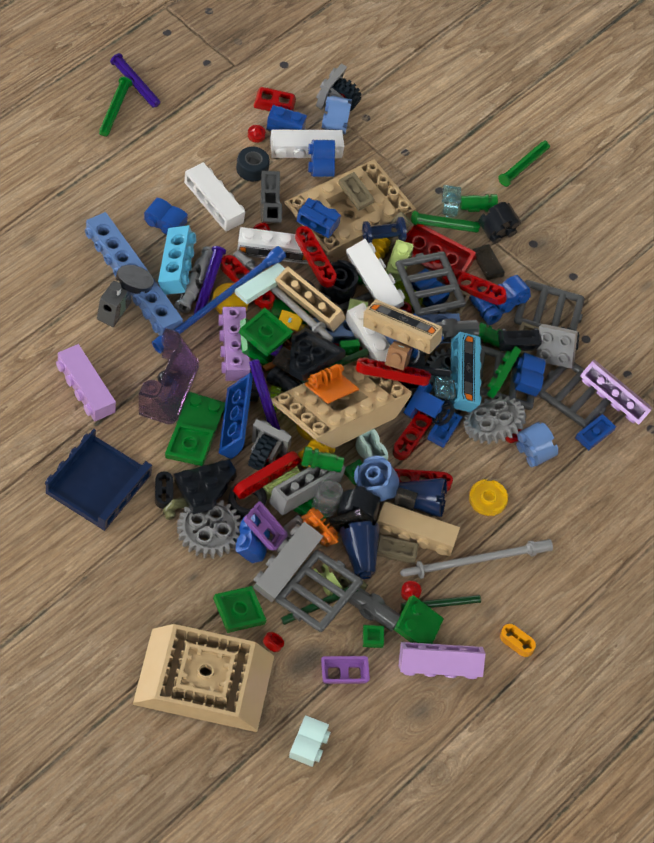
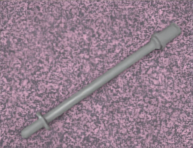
[233,250,333,342]
[400,539,553,579]

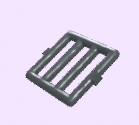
[396,251,466,316]
[514,280,585,331]
[480,346,535,410]
[538,362,611,428]
[275,550,363,632]

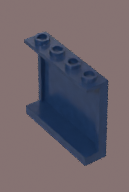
[45,428,152,531]

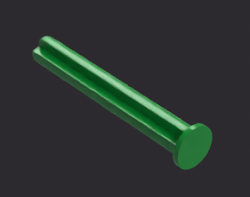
[99,77,132,137]
[498,140,550,187]
[411,211,480,233]

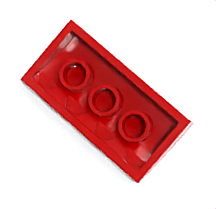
[404,224,476,278]

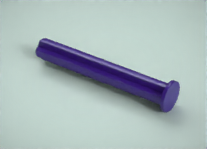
[110,53,160,108]
[194,246,226,314]
[249,359,283,430]

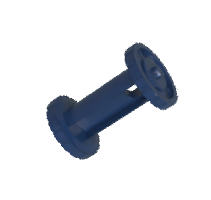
[362,217,407,244]

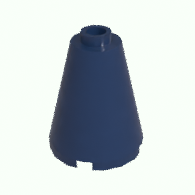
[394,478,447,517]
[339,521,380,579]

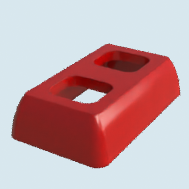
[254,87,296,111]

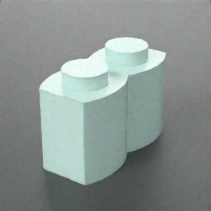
[356,429,388,460]
[289,715,331,767]

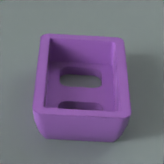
[244,501,288,551]
[321,656,370,684]

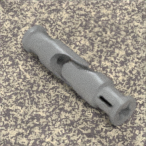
[174,246,213,313]

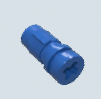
[469,288,502,325]

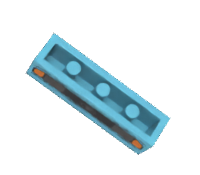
[450,332,482,412]

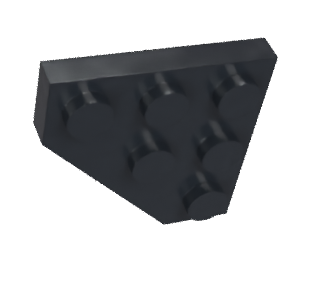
[289,328,346,382]
[173,459,237,515]

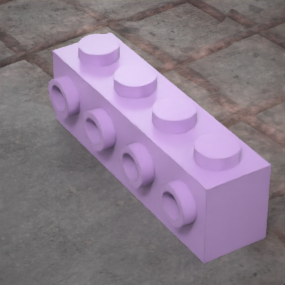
[218,307,250,381]
[56,344,116,422]
[580,360,652,425]
[398,642,485,679]

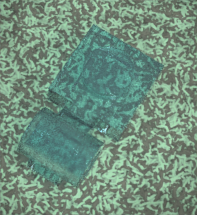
[442,185,461,218]
[434,367,456,400]

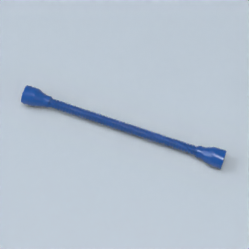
[152,246,286,354]

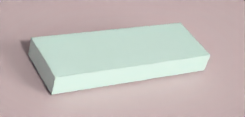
[235,263,285,304]

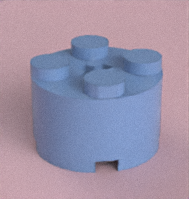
[321,95,352,135]
[516,421,558,468]
[354,456,399,501]

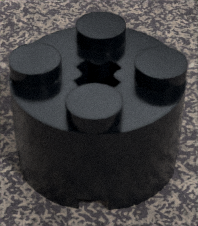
[478,202,521,244]
[319,260,359,305]
[337,486,381,528]

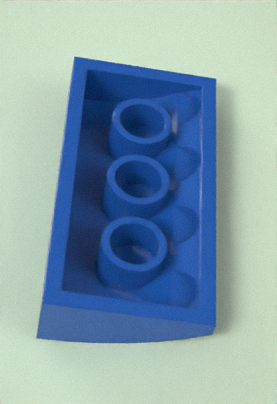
[219,373,253,459]

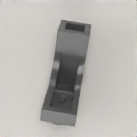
[260,171,282,223]

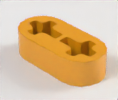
[500,624,536,657]

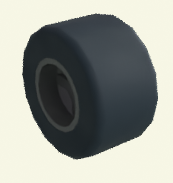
[236,147,270,182]

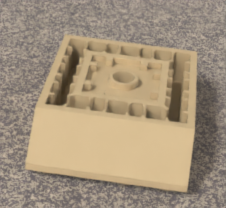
[285,159,416,258]
[271,357,412,448]
[133,624,274,732]

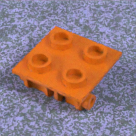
[304,364,359,404]
[301,507,339,547]

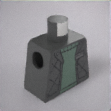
[97,281,132,327]

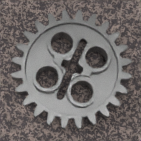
[463,396,527,444]
[177,500,241,559]

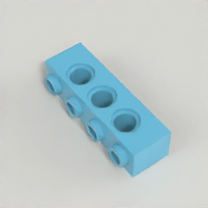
[158,225,196,295]

